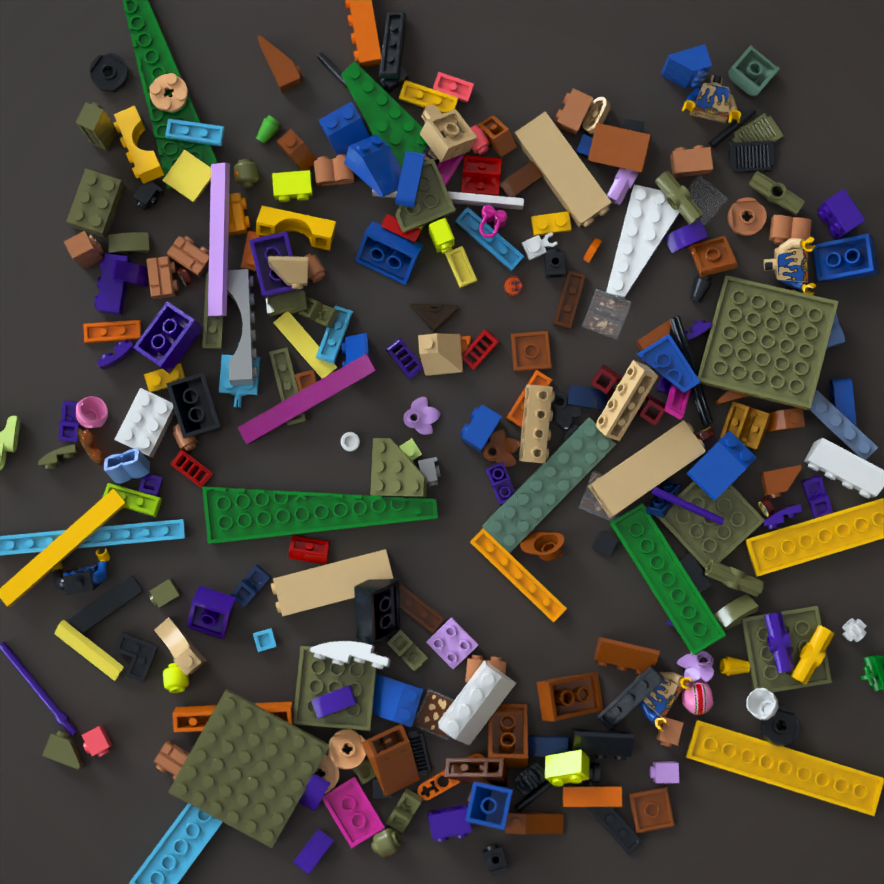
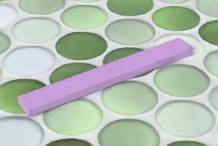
[208,162,230,317]

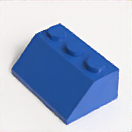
[661,44,712,89]
[355,221,424,285]

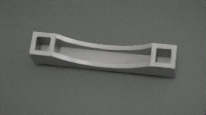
[227,269,258,386]

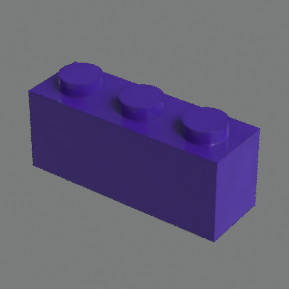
[94,253,131,316]

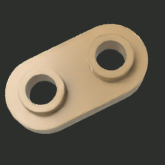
[582,97,610,134]

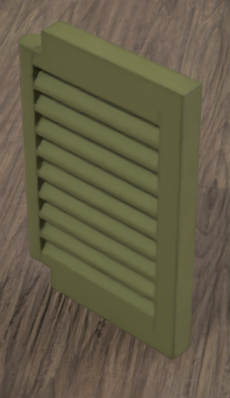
[732,113,784,142]

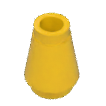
[720,657,750,676]

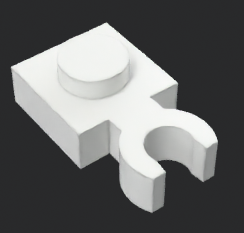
[521,233,557,261]

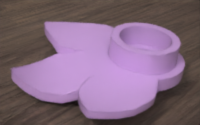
[403,397,441,435]
[677,651,714,683]

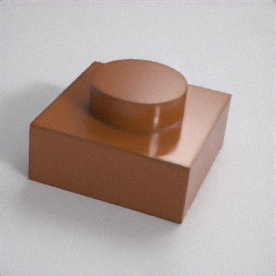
[295,370,317,392]

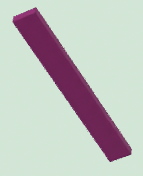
[238,354,377,444]

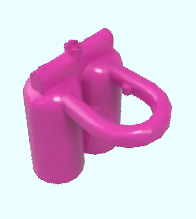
[479,205,507,238]

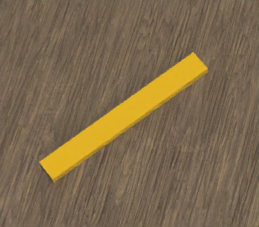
[0,489,127,608]

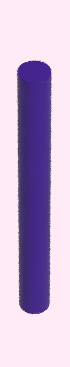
[652,487,724,525]

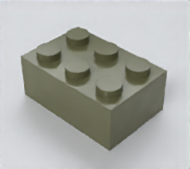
[66,168,125,238]

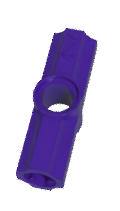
[764,612,794,673]

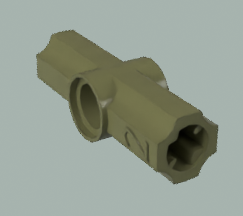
[655,171,704,225]
[748,171,805,216]
[705,560,764,597]

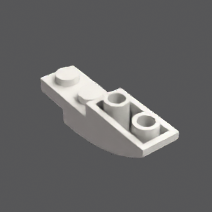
[310,641,391,669]

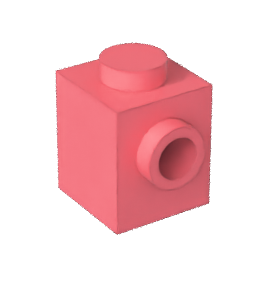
[82,725,113,757]

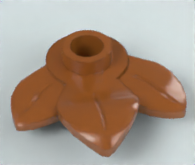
[483,429,520,467]

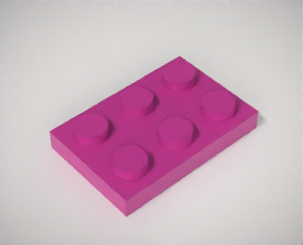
[322,776,385,848]

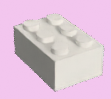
[114,388,175,458]

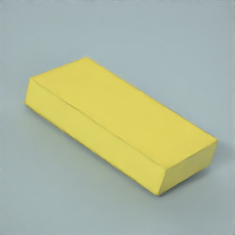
[445,246,477,288]

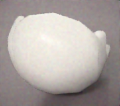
[746,688,779,720]

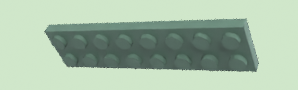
[482,417,616,553]

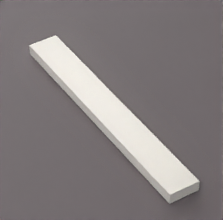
[372,189,524,210]

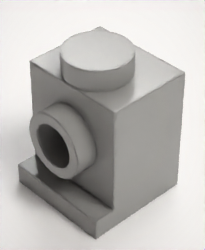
[418,457,441,487]

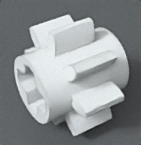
[842,618,867,642]

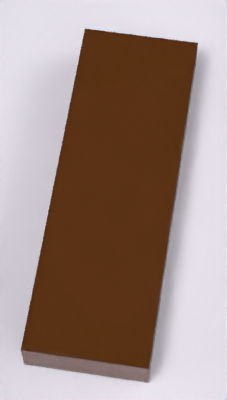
[553,270,586,330]
[399,583,445,634]

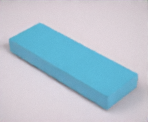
[165,119,225,147]
[316,305,353,364]

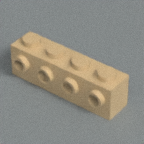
[595,360,658,441]
[519,384,555,463]

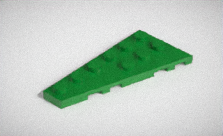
[341,61,428,168]

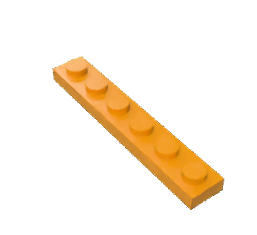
[470,529,567,623]

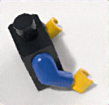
[52,548,110,595]

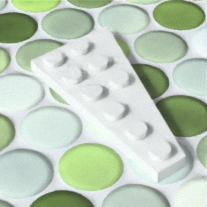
[606,184,679,298]

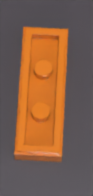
[83,320,142,344]
[506,370,552,428]
[563,786,622,807]

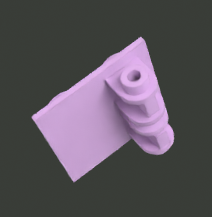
[426,617,478,669]

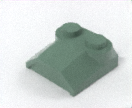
[728,45,780,96]

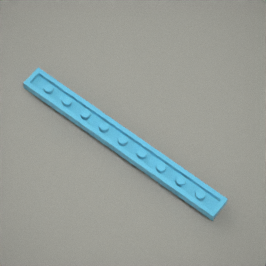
[0,519,186,556]

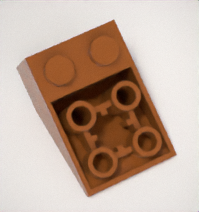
[361,724,420,797]

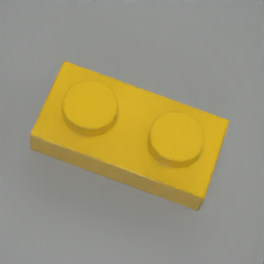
[531,211,572,236]
[144,363,186,393]

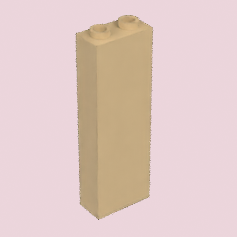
[514,111,612,228]
[588,420,706,518]
[271,549,394,616]

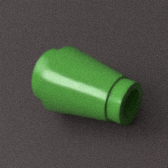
[256,115,281,144]

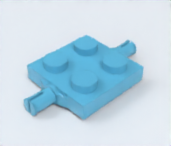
[219,343,261,408]

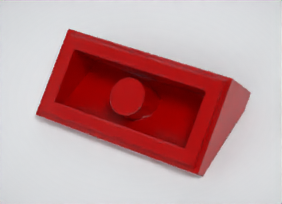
[381,214,421,242]
[289,535,330,565]

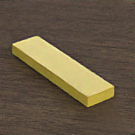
[273,311,337,379]
[54,620,124,681]

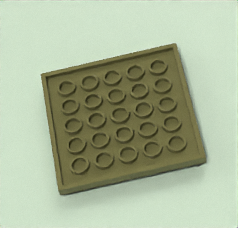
[697,275,839,410]
[168,689,330,848]

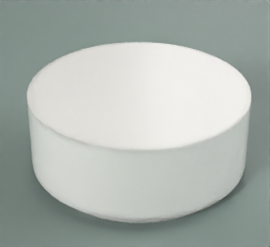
[341,432,360,452]

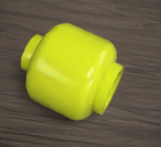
[163,663,189,693]

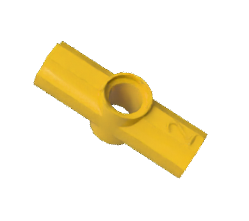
[791,625,834,685]

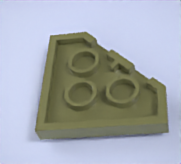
[395,159,456,234]
[370,438,427,497]

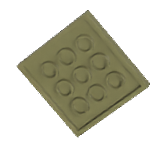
[656,481,765,569]
[741,606,832,693]
[293,646,378,731]

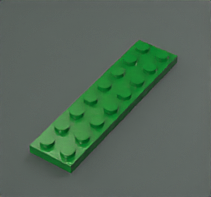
[610,503,726,656]

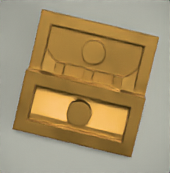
[720,402,772,451]

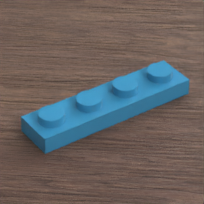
[455,207,524,272]

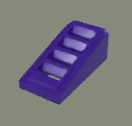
[385,337,423,380]

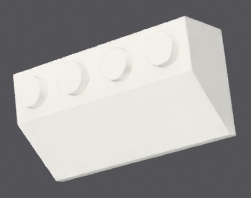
[804,438,884,499]
[438,660,516,745]

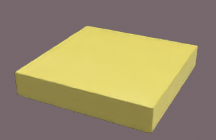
[163,150,211,203]

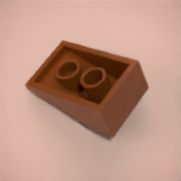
[537,672,603,721]
[488,703,528,768]

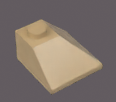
[268,256,308,289]
[418,333,463,376]

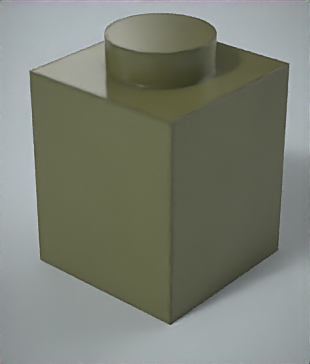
[149,579,182,608]

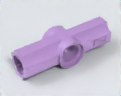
[607,168,638,206]

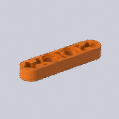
[417,753,485,800]

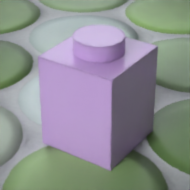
[650,761,679,783]

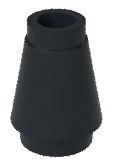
[690,273,712,303]

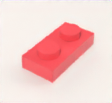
[433,72,474,103]

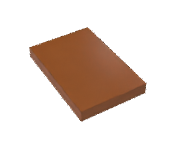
[588,123,652,173]

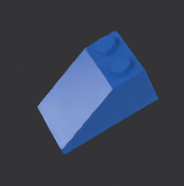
[344,134,402,197]
[812,233,879,282]
[686,430,757,501]
[373,673,423,727]

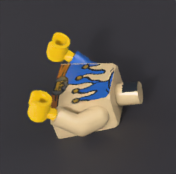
[682,75,741,123]
[763,237,816,295]
[634,672,694,732]

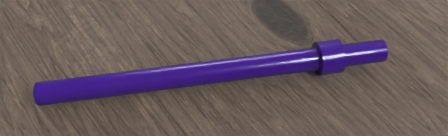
[0,642,77,736]

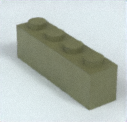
[76,102,117,151]

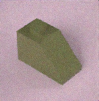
[42,730,84,770]

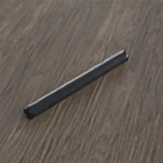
[670,316,713,426]

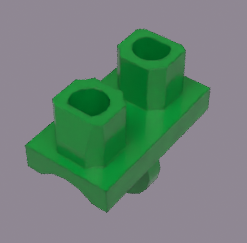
[861,655,884,691]

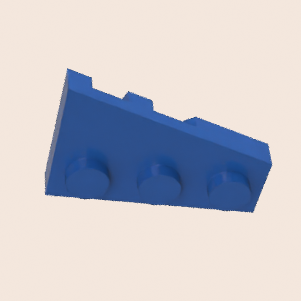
[636,334,700,393]

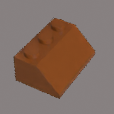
[594,637,660,675]

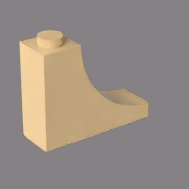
[154,617,207,675]

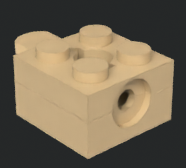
[420,105,477,162]

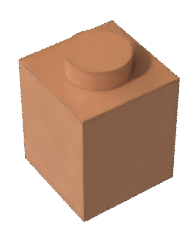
[656,717,683,748]

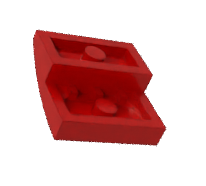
[461,155,502,196]

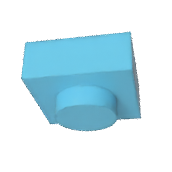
[253,628,277,652]

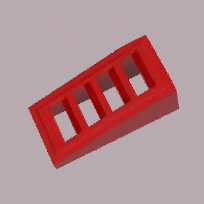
[462,329,500,370]
[170,450,214,488]

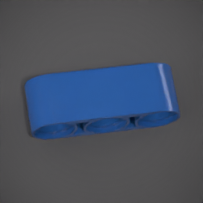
[395,150,425,208]
[830,378,857,427]

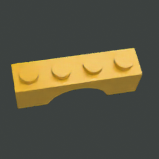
[114,106,164,184]
[256,206,336,251]

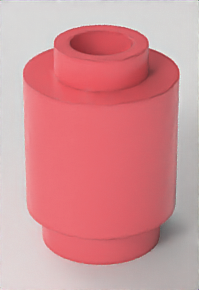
[471,125,491,155]

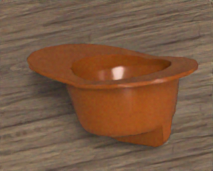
[520,532,565,561]

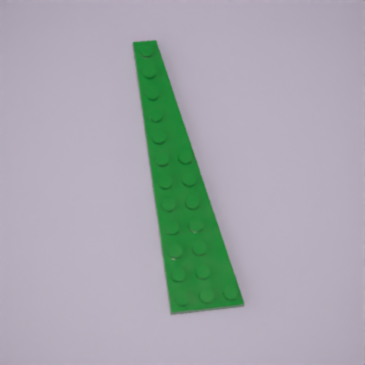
[123,0,218,191]
[202,486,438,544]

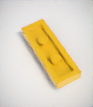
[399,80,458,114]

